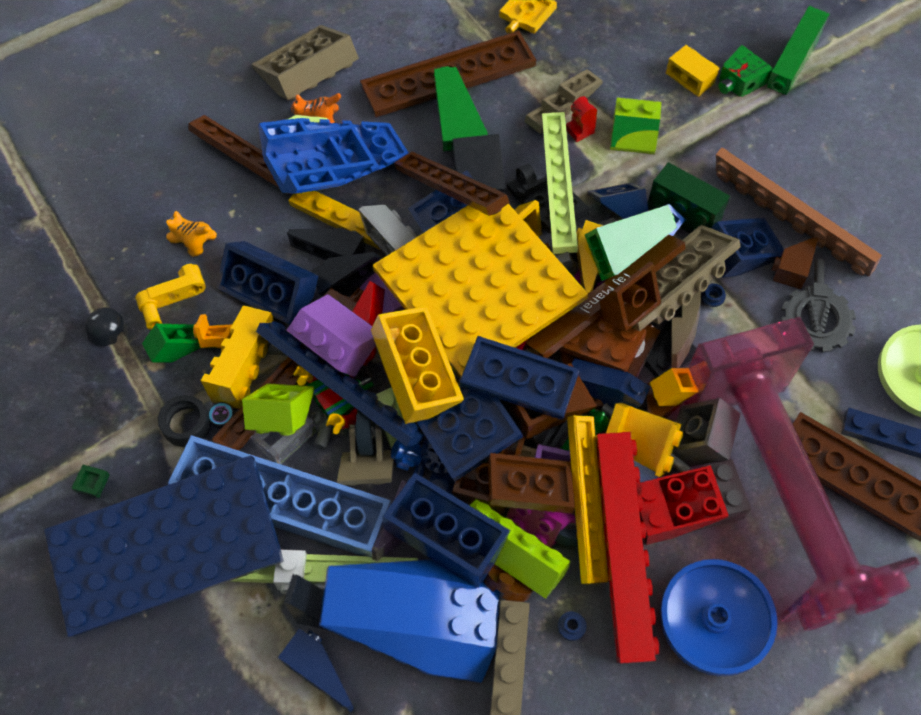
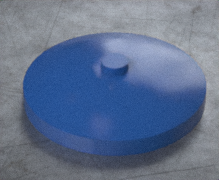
[660,559,777,676]

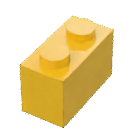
[666,45,719,97]

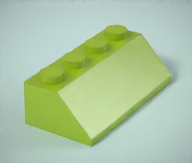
[470,499,570,599]

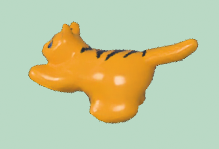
[166,211,217,257]

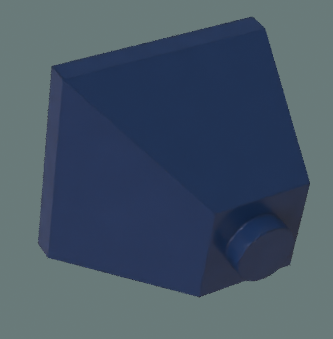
[587,182,648,219]

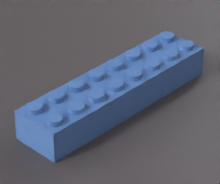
[168,435,391,558]

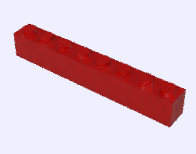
[595,432,659,663]

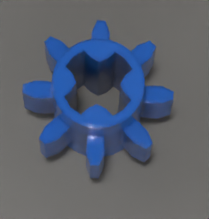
[391,440,422,471]

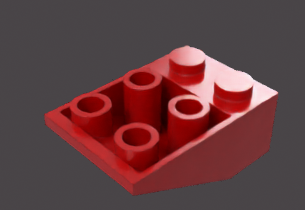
[636,465,729,545]

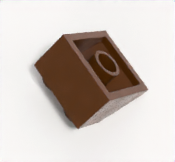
[599,262,661,332]

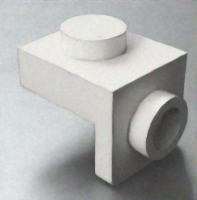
[273,550,307,594]

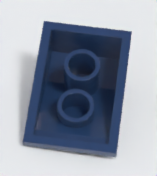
[711,218,784,278]

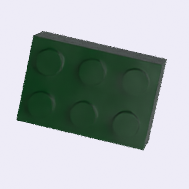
[647,162,730,234]

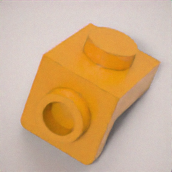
[193,314,232,348]

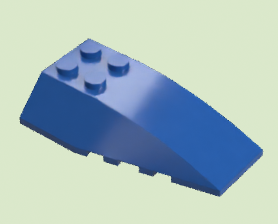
[258,118,409,194]
[319,560,500,683]

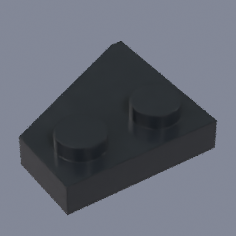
[645,320,701,378]

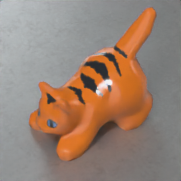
[291,93,341,123]

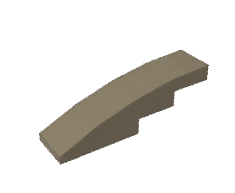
[524,69,603,134]
[671,291,701,368]

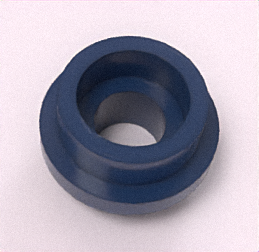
[701,283,726,307]
[558,611,586,641]

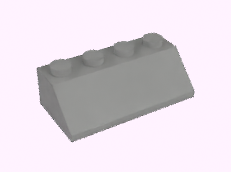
[359,205,416,256]

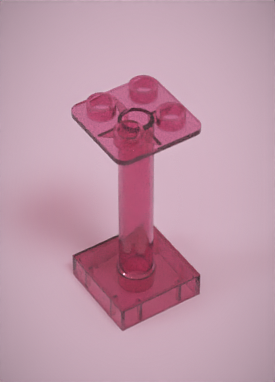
[684,317,920,631]

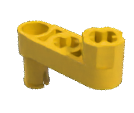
[135,264,206,330]

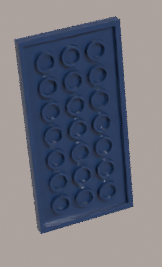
[44,455,284,637]

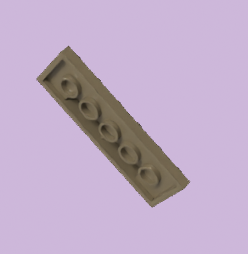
[632,225,740,331]

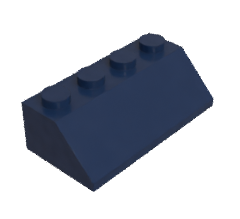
[216,241,319,325]
[382,473,510,588]

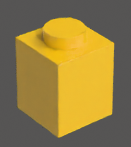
[650,368,698,406]

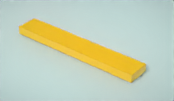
[567,416,608,584]

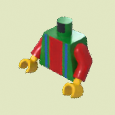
[293,366,374,434]

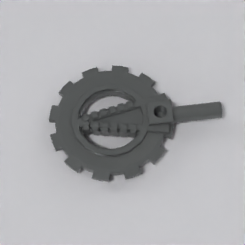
[781,259,856,352]

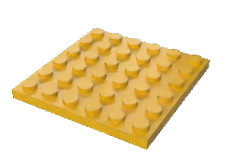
[373,204,588,379]

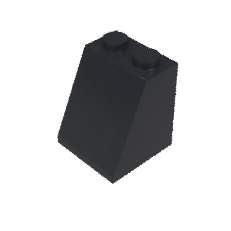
[451,134,505,193]

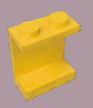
[606,403,683,477]

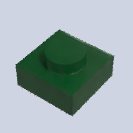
[71,465,110,499]

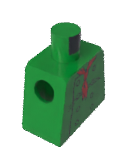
[718,45,773,97]

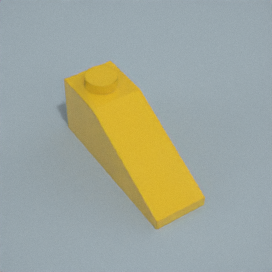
[576,220,603,294]

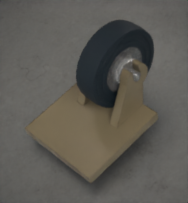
[337,410,394,486]

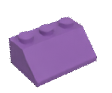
[287,295,376,377]

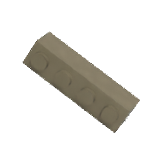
[490,600,530,715]

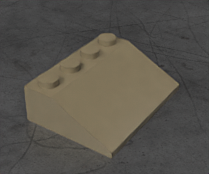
[251,25,359,100]

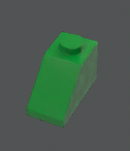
[142,324,200,363]

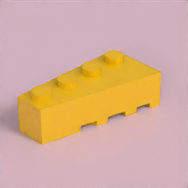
[201,306,274,409]

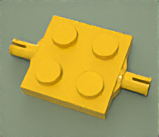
[499,0,557,34]

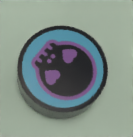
[208,402,235,429]

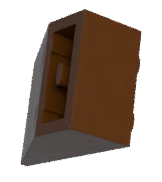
[505,363,597,439]

